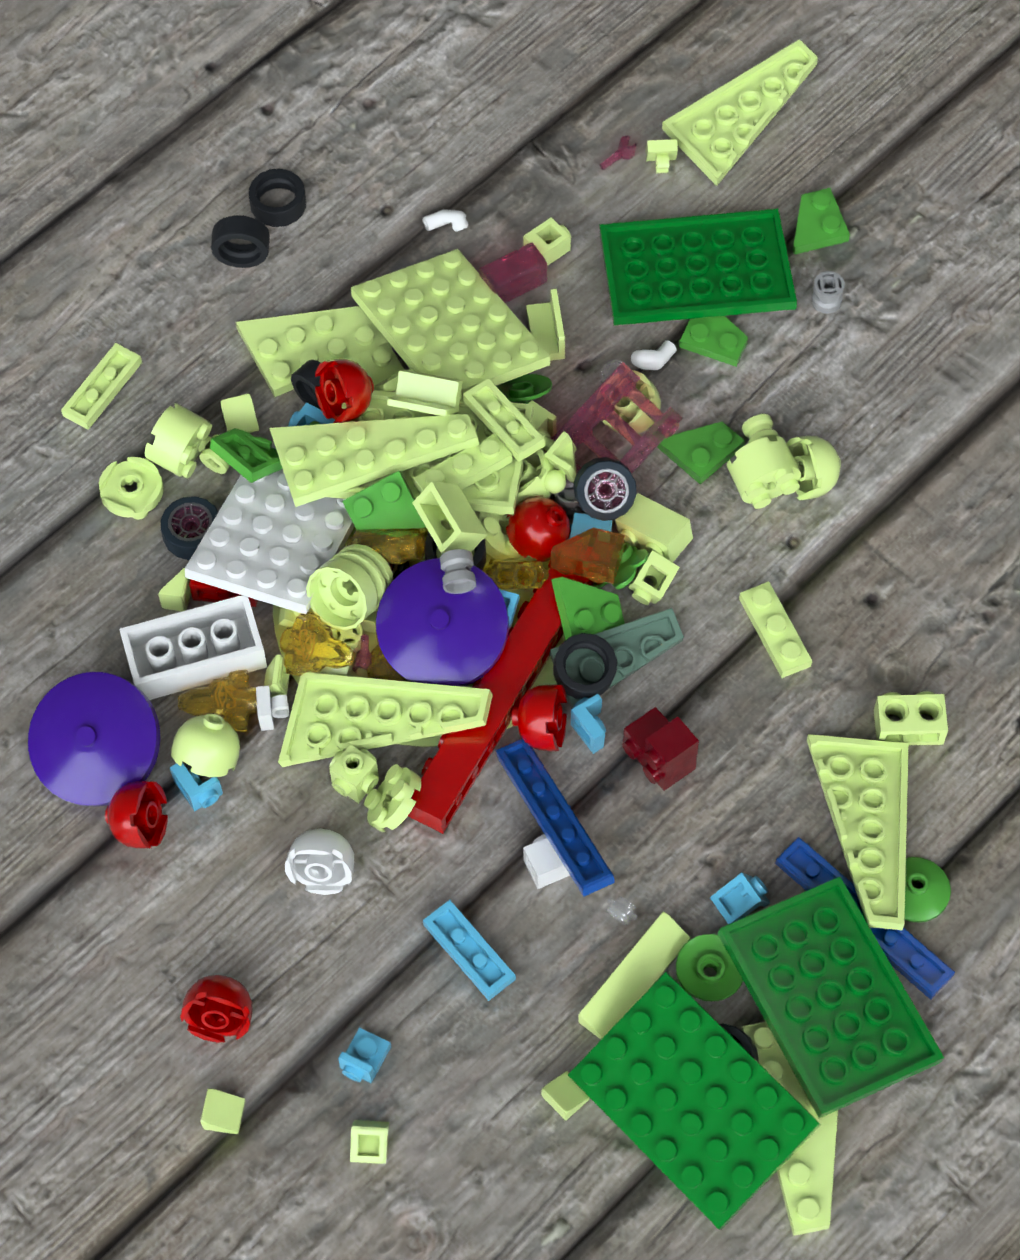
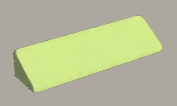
[578,911,691,1039]

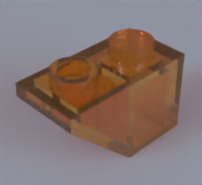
[551,527,625,584]

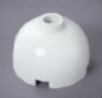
[285,829,354,895]

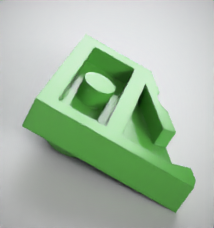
[793,188,850,255]
[679,316,748,367]
[657,422,745,484]
[210,428,283,483]
[342,471,427,531]
[551,577,625,640]

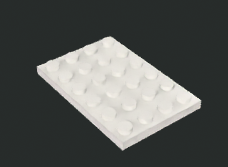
[185,442,355,615]

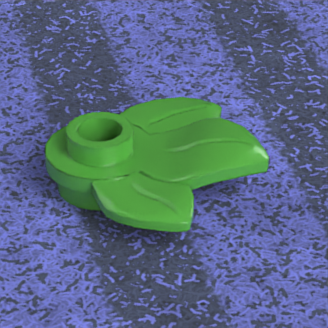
[594,542,649,590]

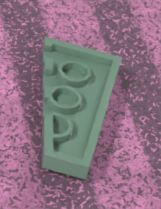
[549,608,684,709]

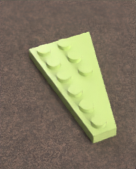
[662,39,818,186]
[236,306,392,397]
[269,414,479,507]
[278,672,493,767]
[807,734,909,930]
[742,1022,838,1236]

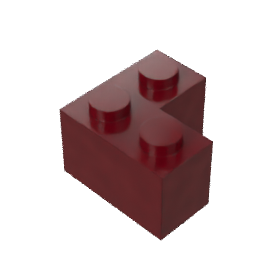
[622,707,699,791]

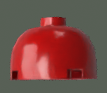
[315,359,374,423]
[506,496,571,563]
[512,684,567,752]
[105,781,168,848]
[180,975,253,1043]

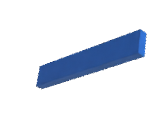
[496,739,615,897]
[775,837,955,1000]

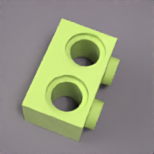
[874,691,948,745]

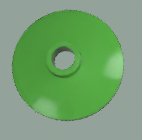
[496,374,552,404]
[904,857,951,922]
[676,934,743,1002]

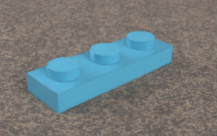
[423,900,516,1001]

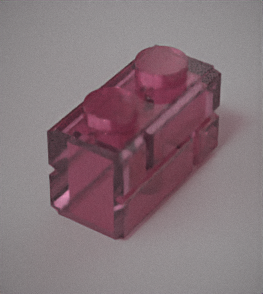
[479,242,547,303]

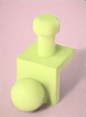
[539,431,577,494]

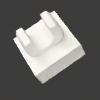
[256,685,290,731]

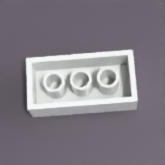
[119,595,267,700]

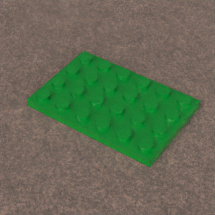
[599,209,797,326]
[717,877,945,1119]
[568,972,821,1230]

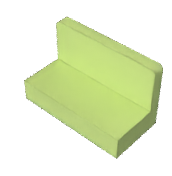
[526,289,565,361]
[387,369,463,416]

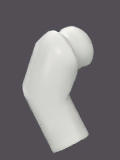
[423,209,468,232]
[631,340,677,371]

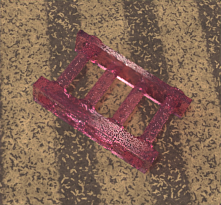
[544,362,683,508]

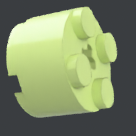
[145,403,212,479]
[727,436,801,509]

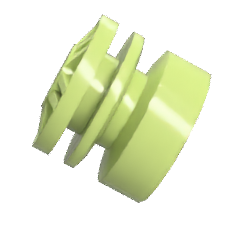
[306,544,393,630]

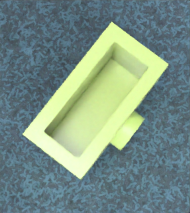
[412,482,488,553]
[615,493,693,563]

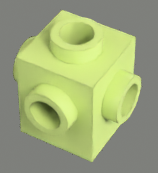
[329,744,379,804]

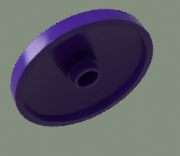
[376,558,509,687]
[28,672,161,807]

